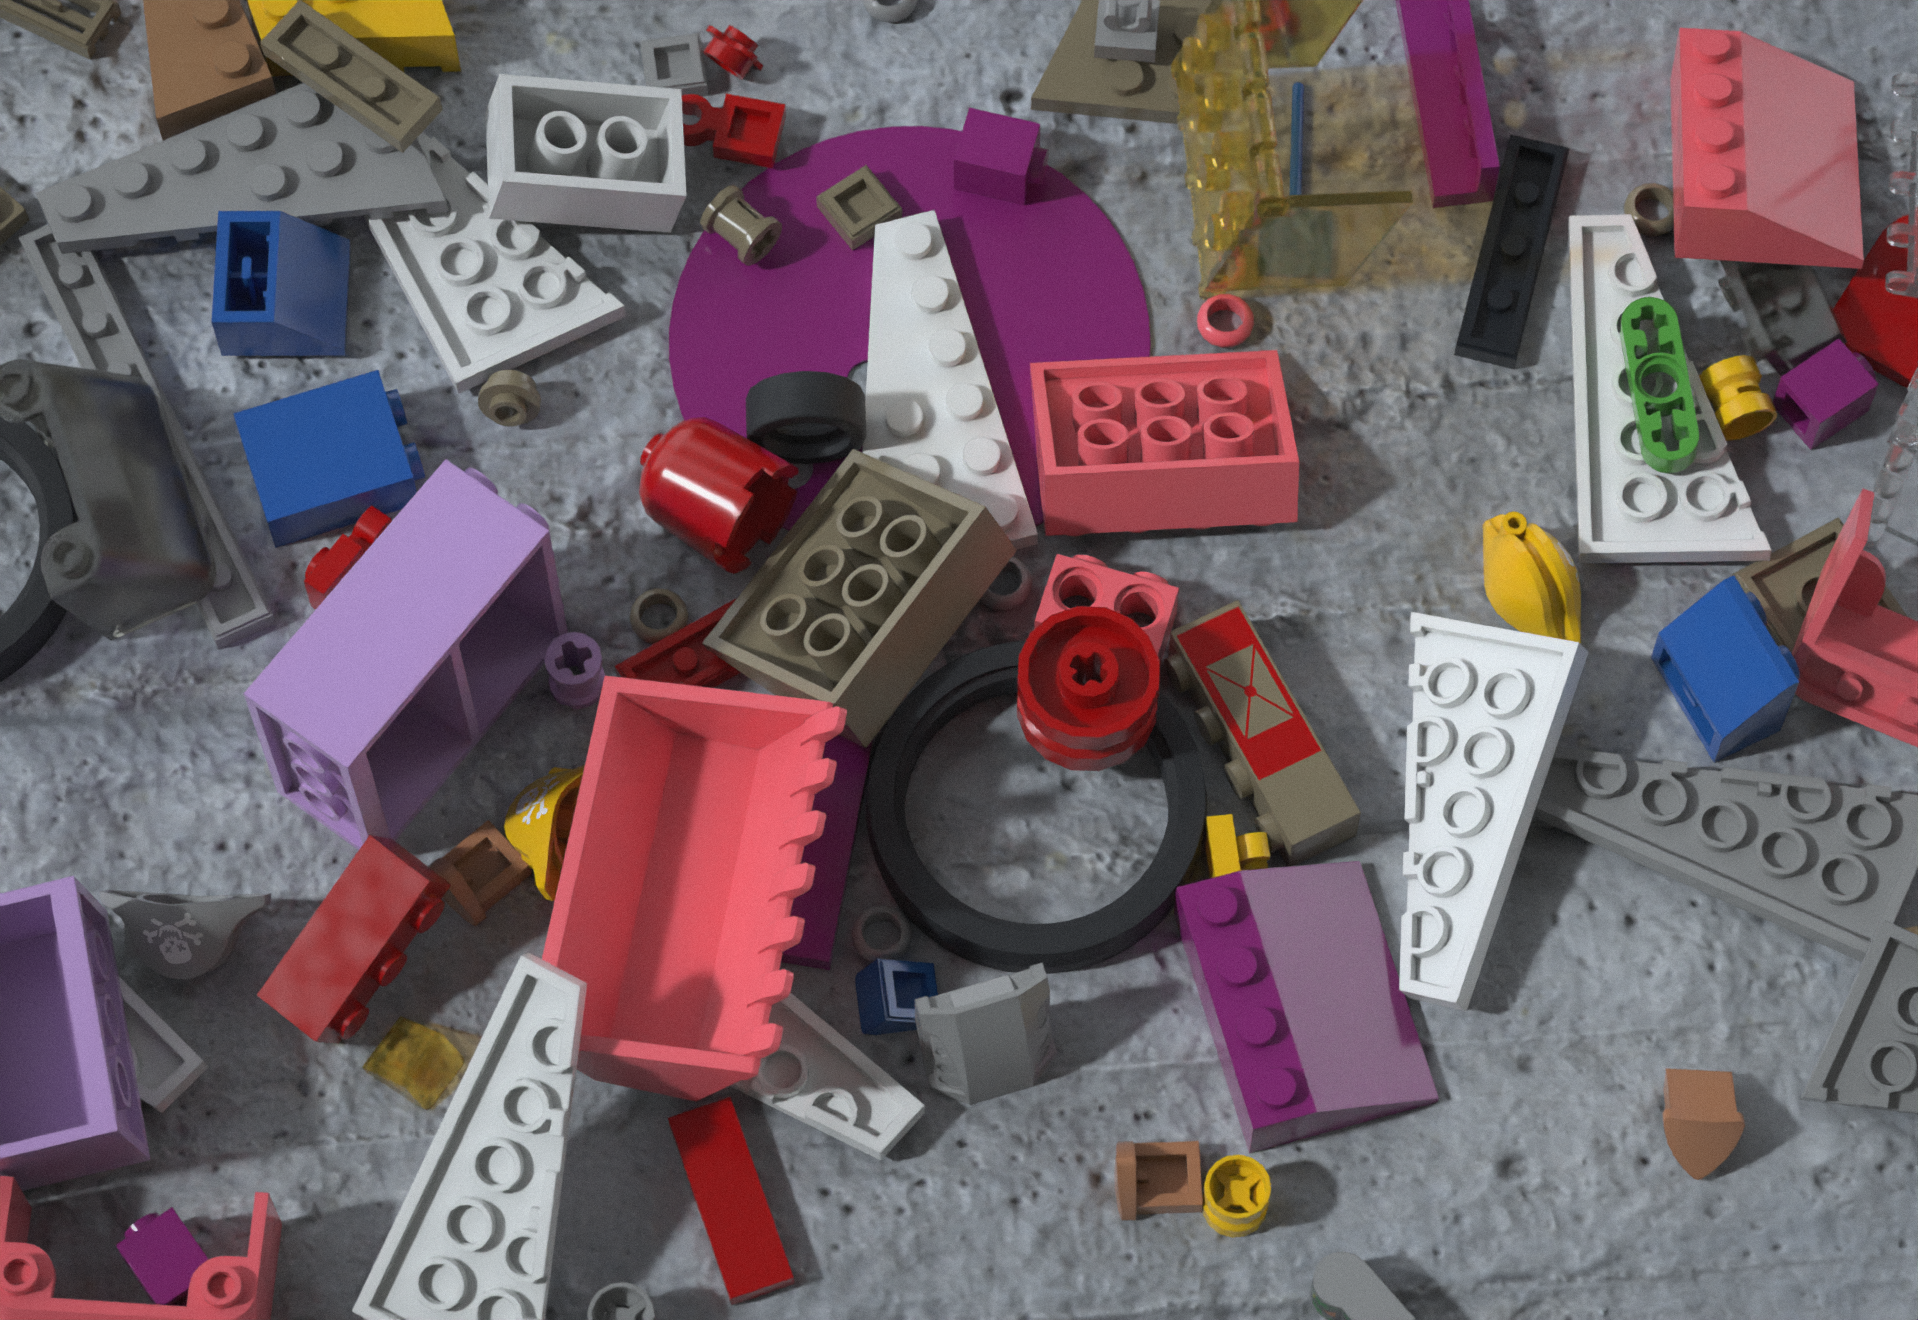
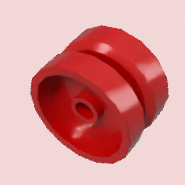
[1017,606,1160,771]

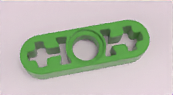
[1620,297,1699,473]

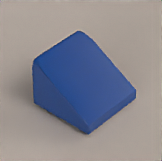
[855,959,938,1035]

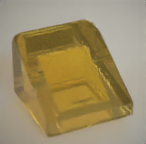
[362,1016,464,1110]

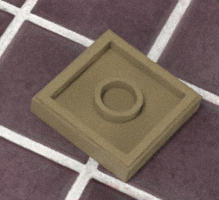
[1732,517,1908,653]

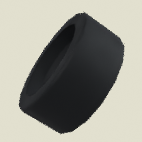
[746,371,866,464]

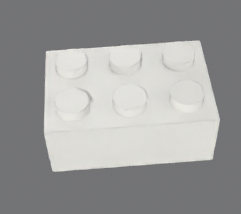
[486,74,686,233]

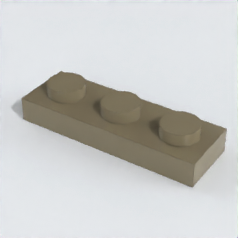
[260,0,443,153]

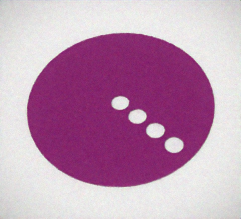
[669,126,1151,531]

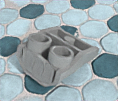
[915,963,1056,1105]

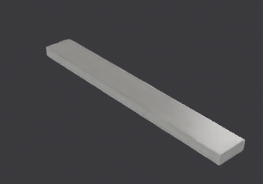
[19,224,276,650]

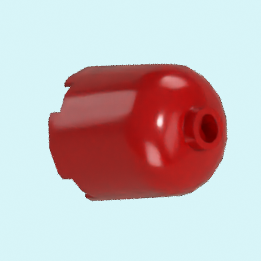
[639,417,799,574]

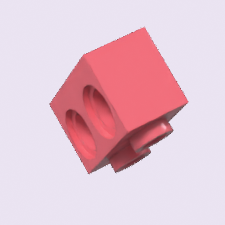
[1034,554,1179,664]

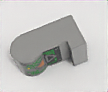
[1310,1251,1416,1320]

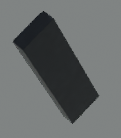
[1454,134,1570,369]

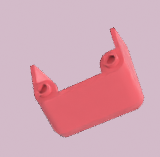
[1792,488,1918,747]
[0,1176,282,1320]

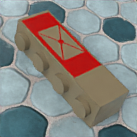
[1164,600,1361,867]

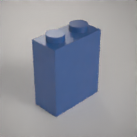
[233,370,426,548]

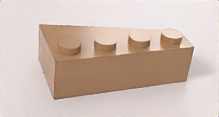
[143,0,276,140]

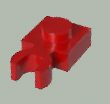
[682,93,786,169]
[304,505,392,609]

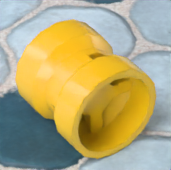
[1699,355,1778,441]
[1202,1154,1271,1238]

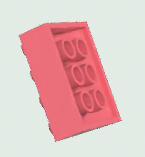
[1670,28,1864,269]
[1030,350,1299,536]

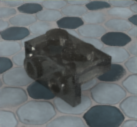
[1718,260,1848,377]

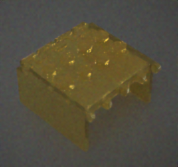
[1170,0,1413,300]

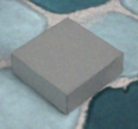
[640,33,709,97]

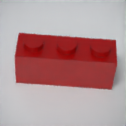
[257,835,451,1044]

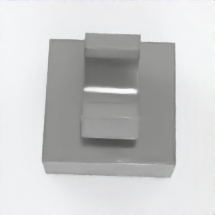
[1094,0,1160,62]

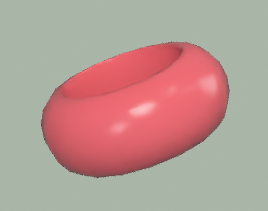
[1197,294,1254,348]

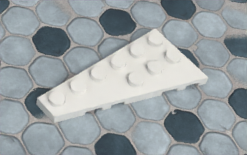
[363,132,626,394]
[863,210,1038,549]
[1568,214,1772,563]
[1399,612,1589,1011]
[352,952,587,1320]

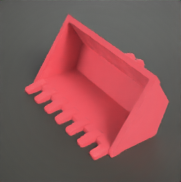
[542,675,847,1102]

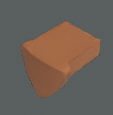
[428,820,532,926]
[1662,1068,1745,1180]
[1114,1141,1203,1221]

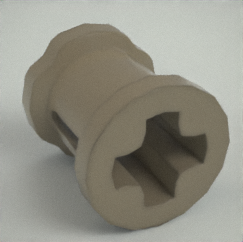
[700,185,782,266]

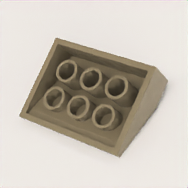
[702,449,1017,748]

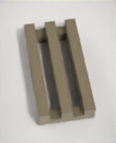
[0,0,121,60]

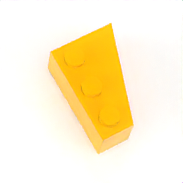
[246,0,461,76]

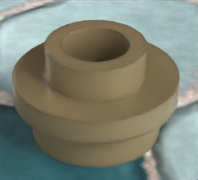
[478,370,541,427]

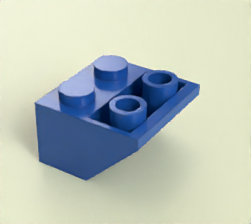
[211,211,351,356]
[1651,575,1800,763]

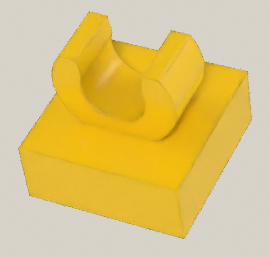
[1204,814,1270,879]

